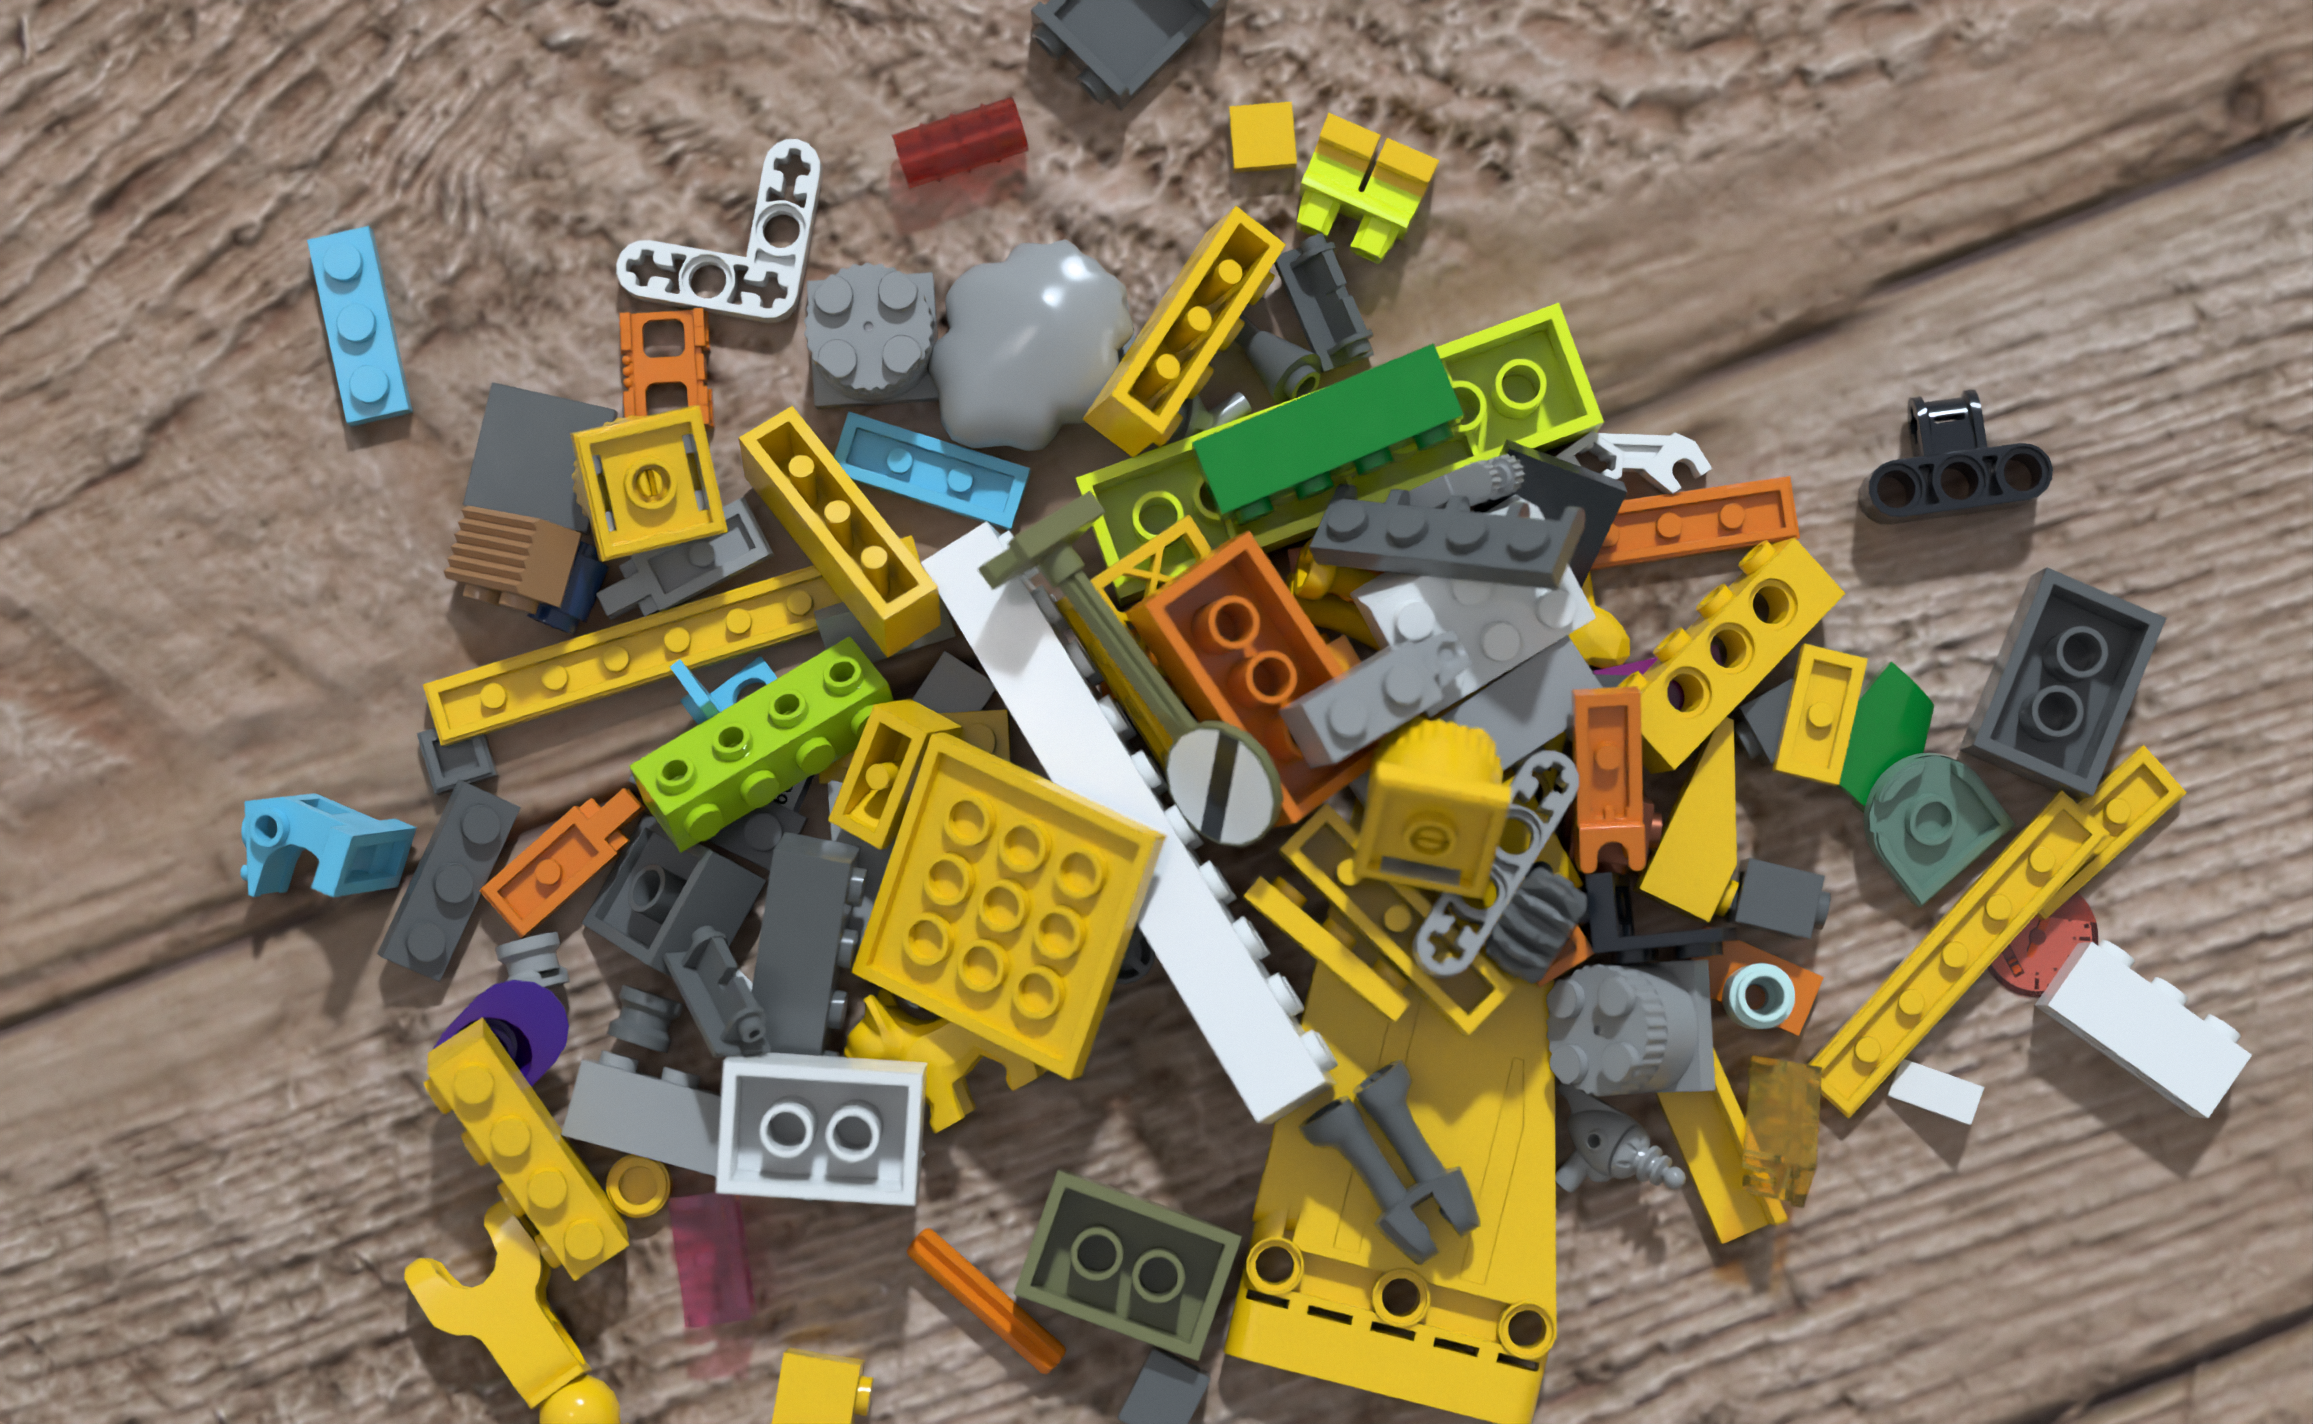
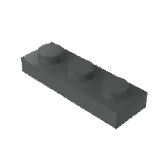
[377,779,521,982]

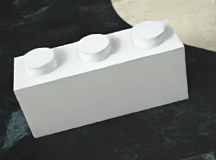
[2035,939,2252,1118]

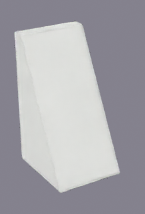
[1887,1059,1985,1125]

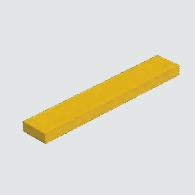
[1799,790,2110,1119]

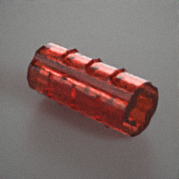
[892,96,1029,189]

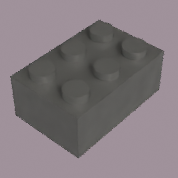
[1959,567,2166,800]

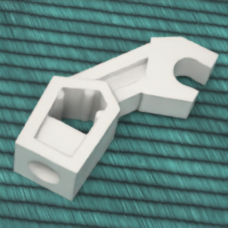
[1556,431,1712,494]

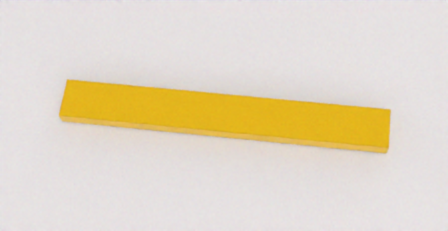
[423,535,921,747]

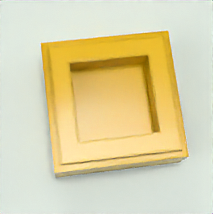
[1229,101,1297,173]

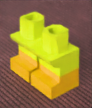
[1296,112,1439,264]

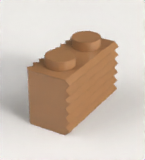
[443,505,583,615]

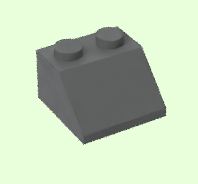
[582,812,766,978]

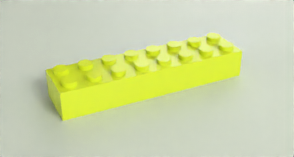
[1076,303,1604,606]

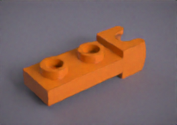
[1571,686,1646,874]

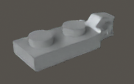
[596,497,774,620]

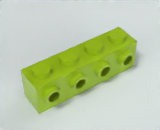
[629,636,894,853]

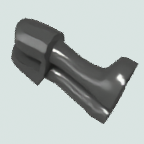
[1298,1059,1480,1266]

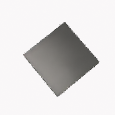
[463,382,618,535]

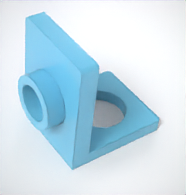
[670,656,777,725]

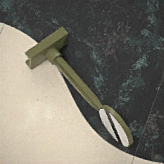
[977,491,1283,847]

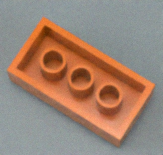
[1125,531,1387,828]

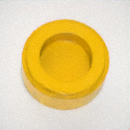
[606,1154,673,1218]

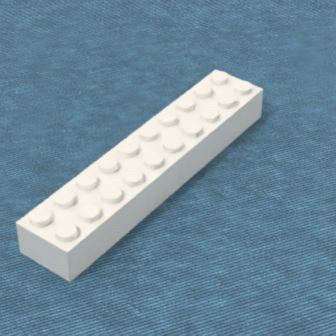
[921,521,1338,1125]

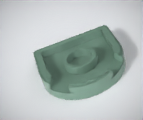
[1864,753,2016,908]

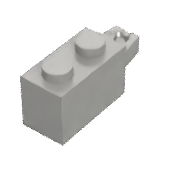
[1279,630,1472,769]

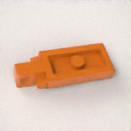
[479,788,646,939]

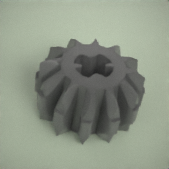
[1486,867,1587,984]

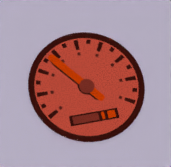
[1987,892,2098,997]

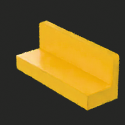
[1654,1048,1788,1244]

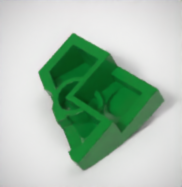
[1837,661,1935,813]

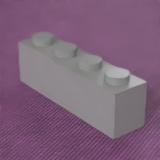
[1348,635,1603,810]
[561,1050,816,1202]

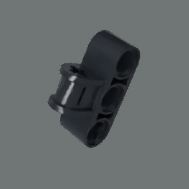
[1858,389,2053,525]

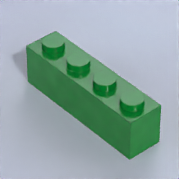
[1192,343,1464,526]

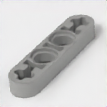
[1412,751,1579,978]

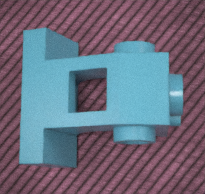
[240,793,416,897]

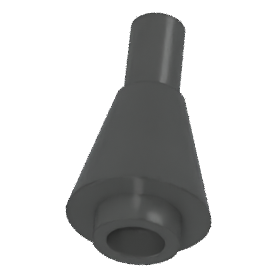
[1234,313,1322,405]

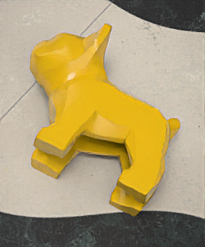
[844,988,1048,1133]

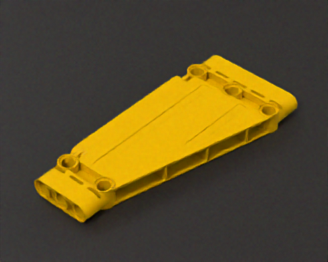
[1223,685,1567,1424]

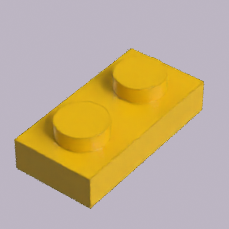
[1772,644,1868,786]

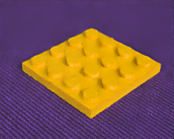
[851,732,1167,1080]

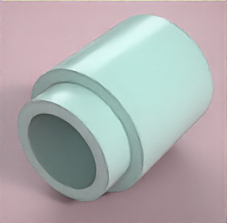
[1722,963,1795,1029]

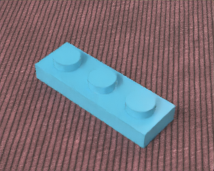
[307,226,413,427]
[834,411,1031,531]

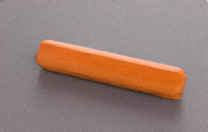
[906,1228,1066,1374]

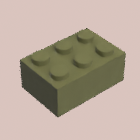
[1013,1168,1242,1361]

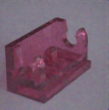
[667,1191,757,1328]

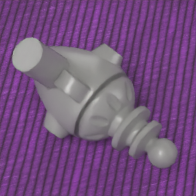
[1556,1083,1686,1193]

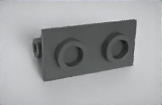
[1274,233,1374,373]
[662,926,771,1058]

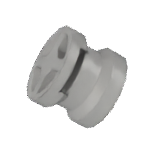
[495,932,570,989]

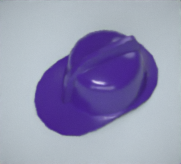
[433,980,569,1087]

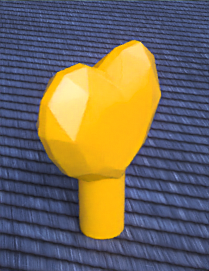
[1548,571,1630,669]

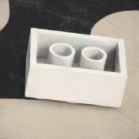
[1350,495,1596,718]
[716,1053,927,1205]

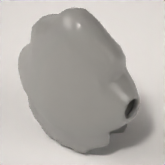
[928,239,1135,451]

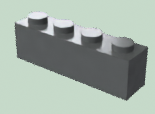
[752,832,868,1057]

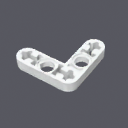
[616,139,823,323]

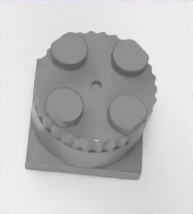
[804,263,939,409]
[1546,960,1715,1096]

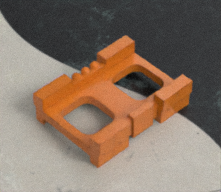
[619,308,715,429]

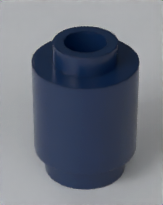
[527,541,609,635]

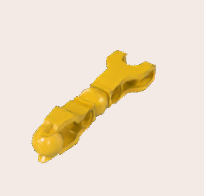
[404,1198,629,1424]

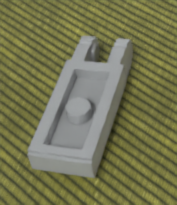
[1384,454,1525,511]

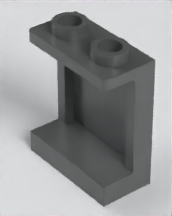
[1031,0,1227,111]

